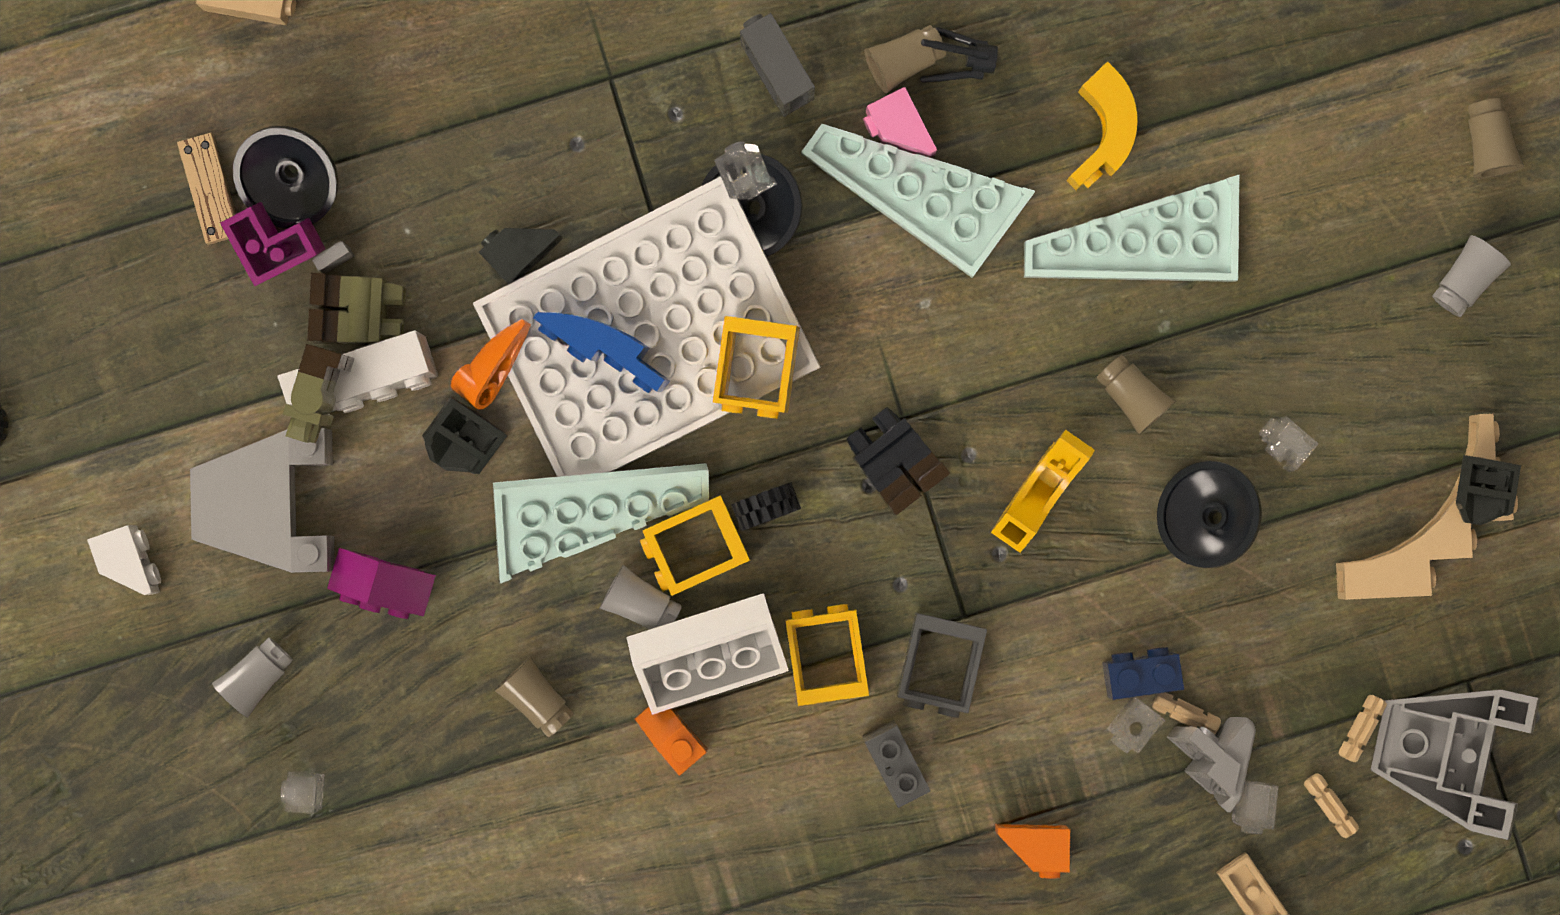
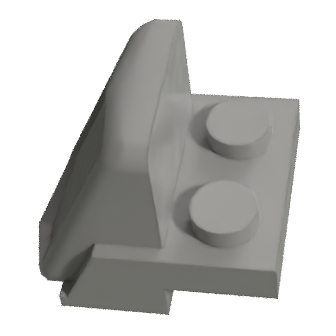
[1167,717,1256,812]

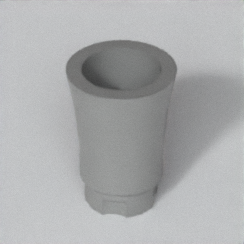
[1432,235,1511,317]
[599,565,681,630]
[212,637,293,718]

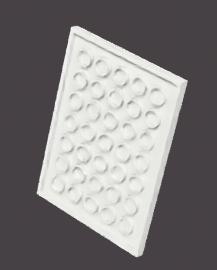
[473,174,821,477]

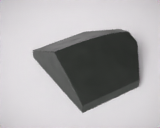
[422,396,507,474]
[1456,455,1521,525]

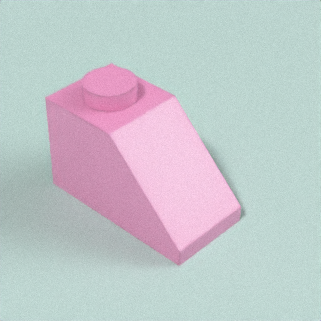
[863,87,937,158]

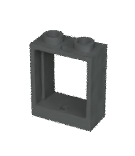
[740,13,815,117]
[897,612,987,718]
[862,720,931,808]

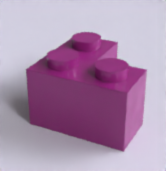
[220,202,326,287]
[327,548,436,619]

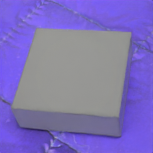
[312,241,355,274]

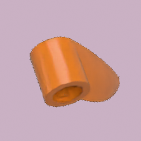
[451,319,531,410]

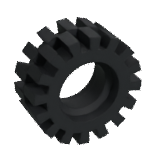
[731,482,801,531]

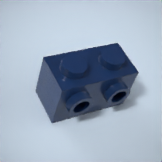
[1102,647,1184,700]

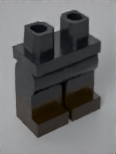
[846,407,950,515]

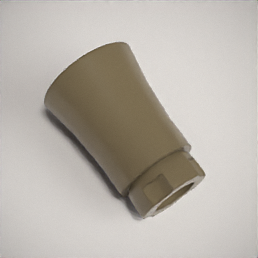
[864,25,946,94]
[1468,98,1524,179]
[1096,355,1176,435]
[494,657,574,737]

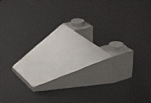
[190,428,335,573]
[1371,690,1540,840]

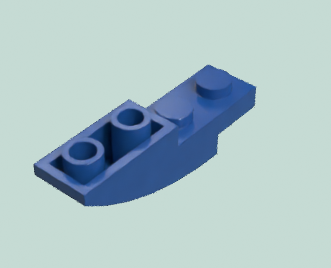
[533,312,670,393]

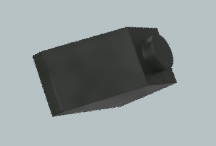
[479,228,563,284]

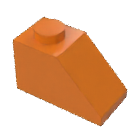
[635,707,708,776]
[995,824,1070,879]

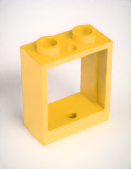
[713,316,800,419]
[640,495,750,596]
[785,604,869,706]

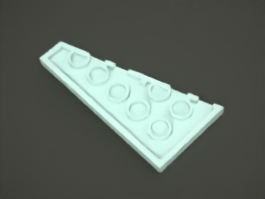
[801,124,1035,278]
[1024,175,1239,282]
[493,463,709,583]

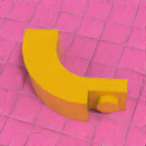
[1066,62,1138,190]
[991,429,1095,553]

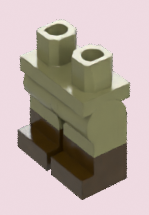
[307,272,407,345]
[283,344,355,443]

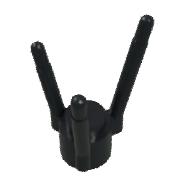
[920,27,998,83]

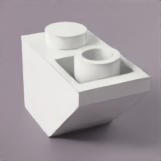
[87,525,161,595]

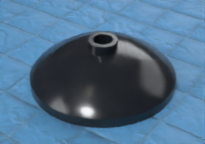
[233,126,338,229]
[701,153,803,257]
[1157,461,1262,568]

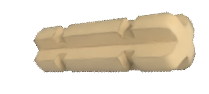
[1152,692,1221,735]
[1339,695,1387,762]
[1304,773,1359,838]

